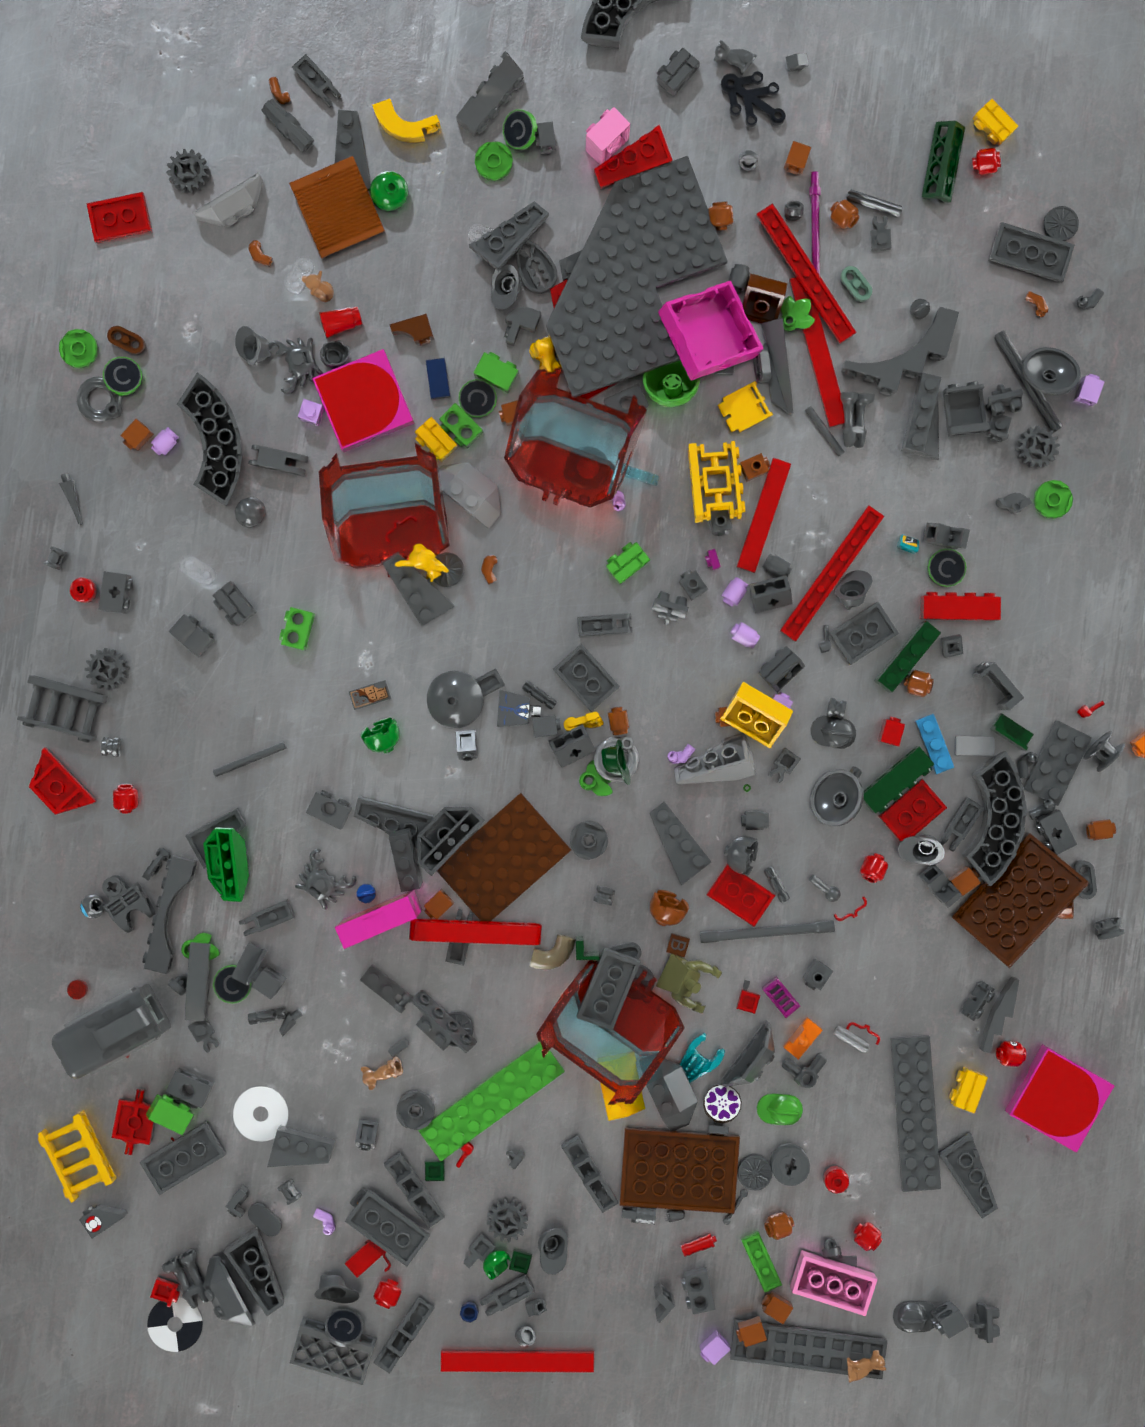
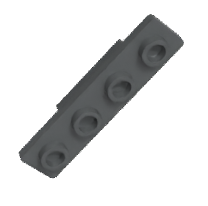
[411,990,477,1053]

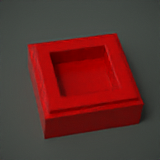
[736,989,760,1014]

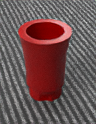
[319,306,362,339]

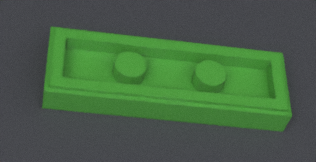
[741,1231,782,1293]

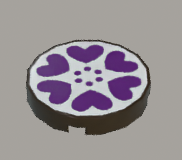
[703,1084,742,1123]

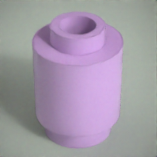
[151,427,179,456]
[721,577,748,607]
[730,622,760,649]

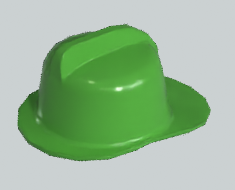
[757,1094,803,1125]

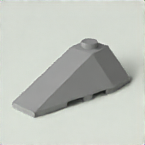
[674,733,756,784]

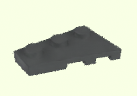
[185,808,246,869]

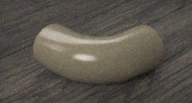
[529,934,576,970]

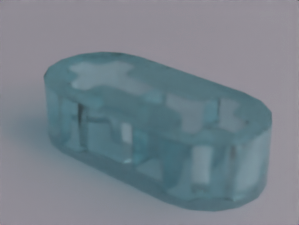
[622,466,660,486]

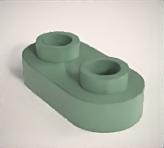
[840,266,872,302]

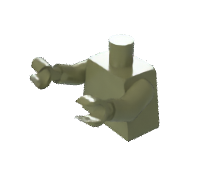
[656,953,722,1013]

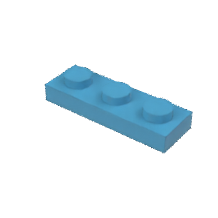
[915,714,954,774]

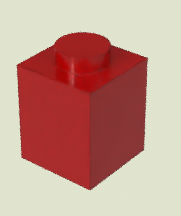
[878,716,905,746]

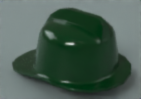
[601,739,630,785]

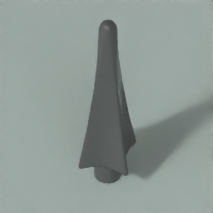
[59,473,82,525]

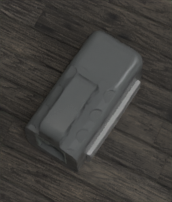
[51,984,171,1079]

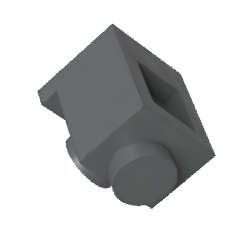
[535,121,556,154]
[679,570,708,601]

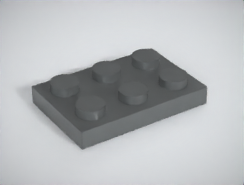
[829,602,899,665]
[553,644,620,712]

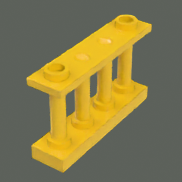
[38,1110,117,1203]

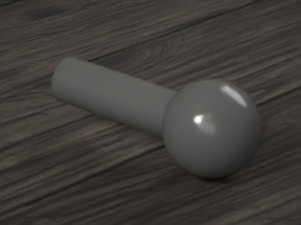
[809,874,841,902]

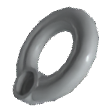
[594,736,639,782]

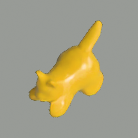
[529,336,562,380]
[395,544,449,582]

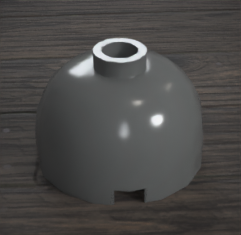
[724,836,758,876]

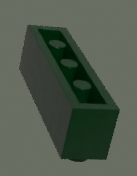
[874,621,941,693]
[863,746,934,814]

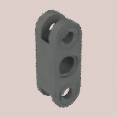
[248,445,308,476]

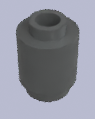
[728,264,750,294]
[762,554,792,578]
[741,811,769,830]

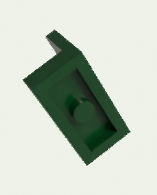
[990,713,1034,751]
[576,936,599,960]

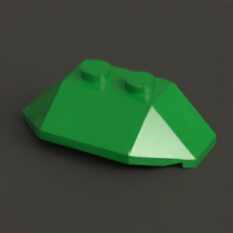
[203,827,249,902]

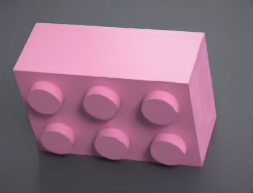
[585,107,630,165]

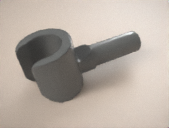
[819,625,831,653]

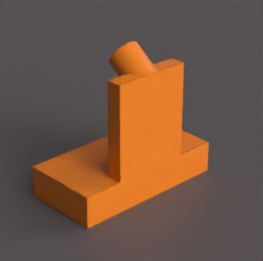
[783,1017,823,1060]

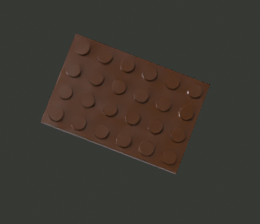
[437,793,571,921]
[952,833,1089,969]
[620,1128,740,1214]

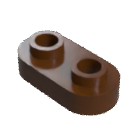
[107,326,145,355]

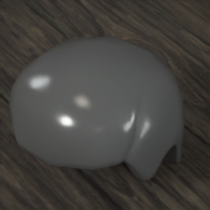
[320,340,350,369]
[235,497,266,527]

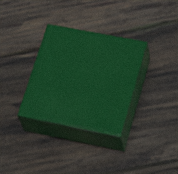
[425,1160,445,1181]
[509,1249,532,1274]

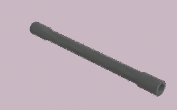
[700,921,835,943]

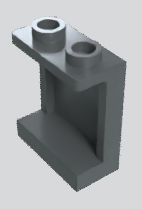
[943,381,990,437]
[973,662,1024,710]

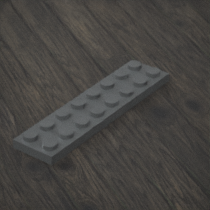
[891,1035,941,1192]
[730,1319,887,1379]

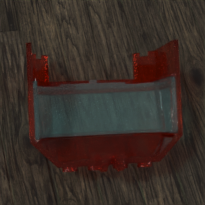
[504,368,647,508]
[319,443,450,577]
[536,960,685,1105]

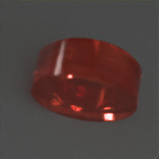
[67,979,88,999]

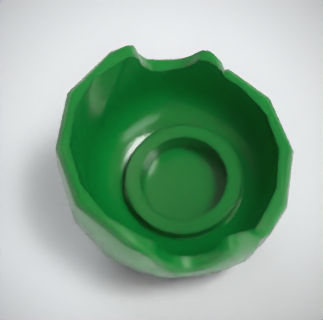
[483,1250,511,1280]

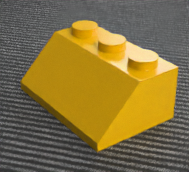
[720,682,793,748]
[596,1053,645,1121]

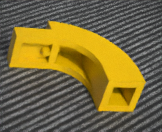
[372,98,441,143]

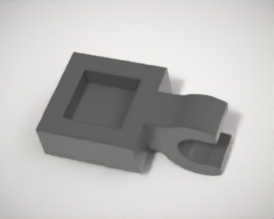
[464,1233,496,1268]

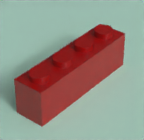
[920,592,1001,621]

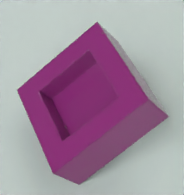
[705,549,721,570]

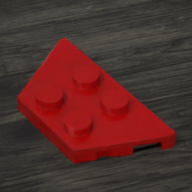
[29,747,97,815]

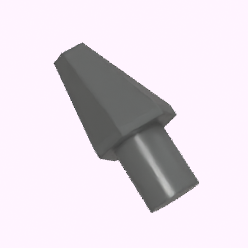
[279,1009,302,1037]

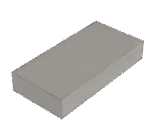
[955,736,995,756]

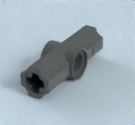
[261,98,314,152]

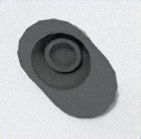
[491,264,522,310]
[235,326,272,365]
[835,570,873,610]
[811,716,856,749]
[898,834,945,865]
[538,1228,568,1275]
[315,1274,359,1304]
[893,1301,936,1333]

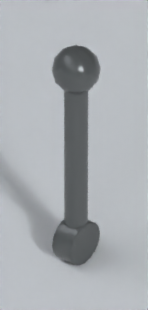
[723,1189,748,1225]

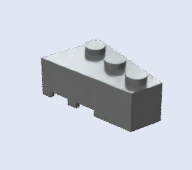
[267,1125,336,1167]

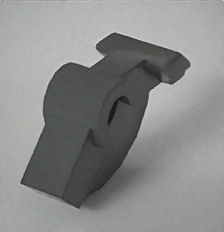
[996,493,1032,514]
[142,848,171,881]

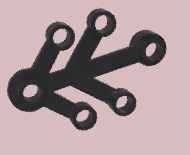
[721,71,786,127]

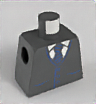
[497,690,541,727]

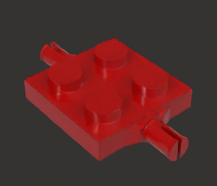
[111,1089,155,1155]

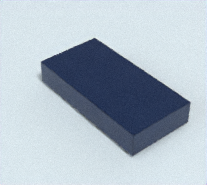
[426,358,450,399]

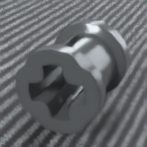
[44,546,67,570]
[277,1179,302,1205]

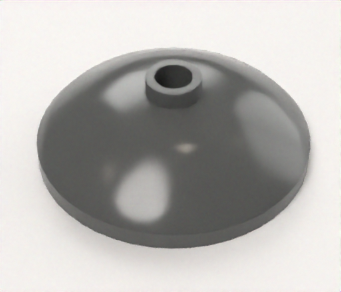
[1022,347,1081,395]
[427,671,484,728]
[811,769,864,826]

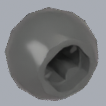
[80,894,105,919]

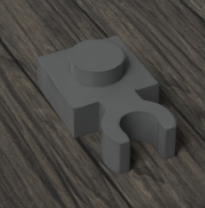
[870,216,891,251]
[769,748,801,783]
[188,1016,219,1053]

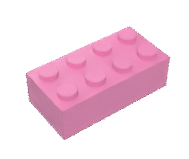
[790,1250,878,1316]

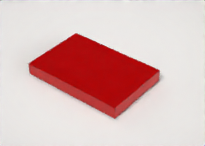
[86,192,152,242]
[878,779,947,842]
[706,863,776,927]

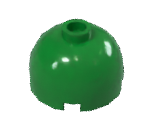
[370,171,408,211]
[360,717,400,753]

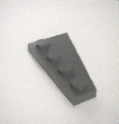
[649,802,711,886]

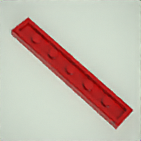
[737,458,791,573]

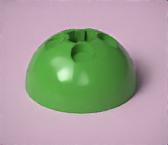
[643,360,700,407]

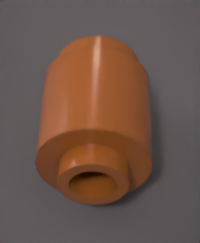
[608,707,629,735]
[1086,819,1116,841]

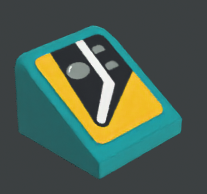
[897,534,919,554]

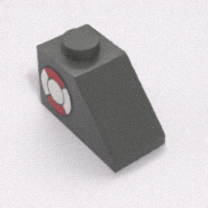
[79,1204,128,1239]

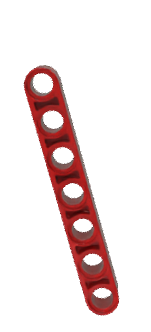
[409,919,542,945]

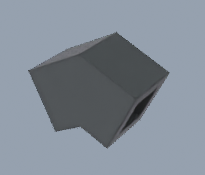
[786,53,809,71]
[525,1298,547,1317]

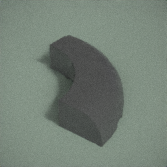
[581,0,659,49]
[176,372,242,506]
[962,751,1027,886]

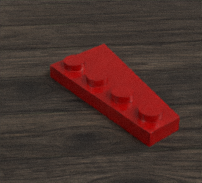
[594,125,673,189]

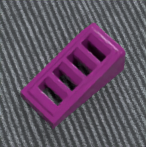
[762,976,800,1018]

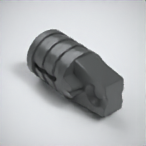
[622,1206,656,1225]

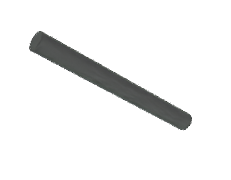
[213,742,287,777]

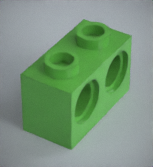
[439,403,483,449]
[279,607,315,651]

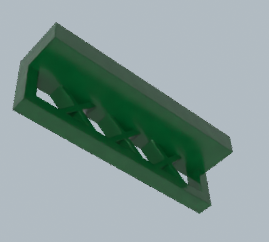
[922,121,965,203]

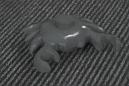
[269,337,323,394]
[295,849,356,910]

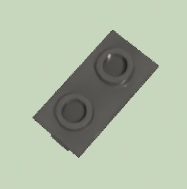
[961,981,995,1021]

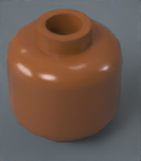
[830,200,860,229]
[708,201,734,230]
[904,670,934,697]
[764,1212,794,1240]

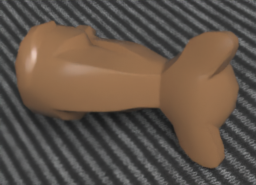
[302,271,334,302]
[360,1056,403,1090]
[847,1350,886,1383]

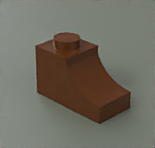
[389,314,434,346]

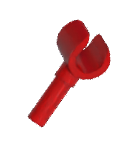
[1077,701,1105,718]
[456,1142,474,1168]

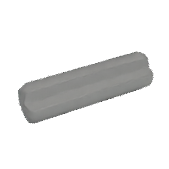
[834,1026,870,1053]

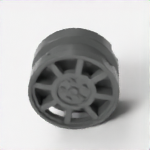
[1094,917,1125,940]

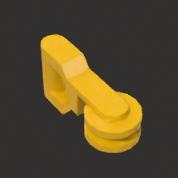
[564,712,604,732]

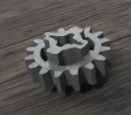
[166,149,209,192]
[1017,426,1060,468]
[85,648,128,690]
[487,1199,528,1242]

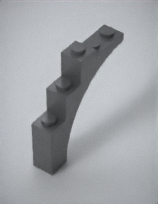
[841,307,959,395]

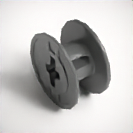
[1083,731,1125,772]
[770,1144,810,1186]

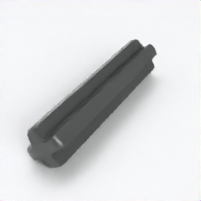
[847,189,902,217]

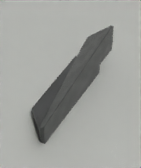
[761,318,793,415]

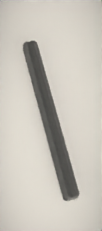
[995,330,1062,432]

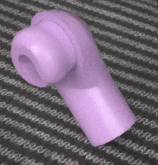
[604,485,626,511]
[667,744,696,764]
[313,1208,336,1235]

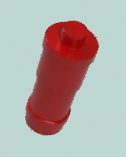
[681,1233,717,1257]

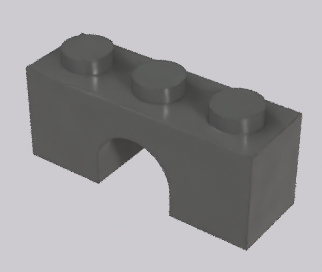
[389,828,423,892]

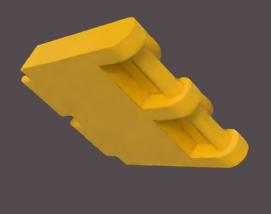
[717,381,773,433]

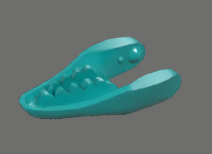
[679,1033,725,1083]

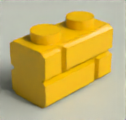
[973,99,1018,146]
[415,417,458,462]
[949,1067,988,1113]

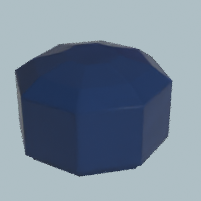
[460,1302,479,1323]

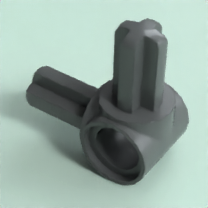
[781,1054,827,1088]

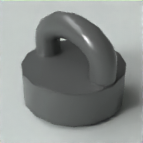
[739,150,758,171]
[784,201,804,221]
[910,299,930,319]
[168,975,187,995]
[506,1150,525,1169]
[822,1238,842,1258]
[515,1326,536,1347]

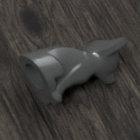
[714,40,757,75]

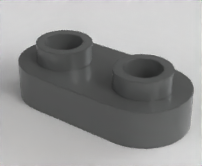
[1074,861,1097,899]

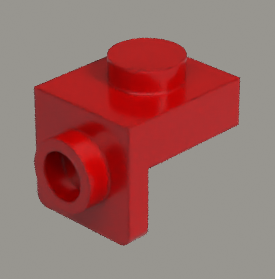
[150,1277,180,1307]

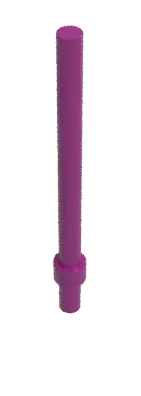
[809,171,821,275]

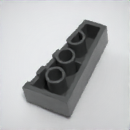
[224,1226,284,1316]

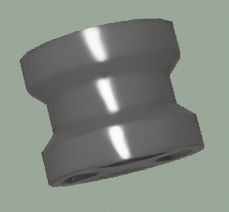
[827,698,847,720]
[101,737,121,757]
[593,885,615,906]

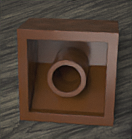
[742,273,788,324]

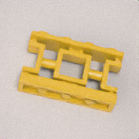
[688,441,745,523]

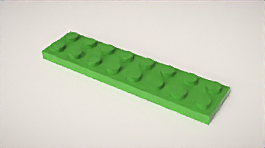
[418,1040,565,1161]

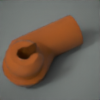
[268,77,291,104]
[248,240,273,266]
[1025,291,1049,317]
[481,555,497,584]

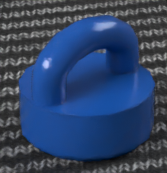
[357,884,376,903]

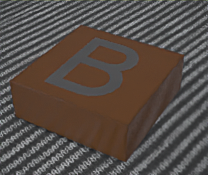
[666,933,690,957]

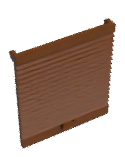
[289,156,385,259]

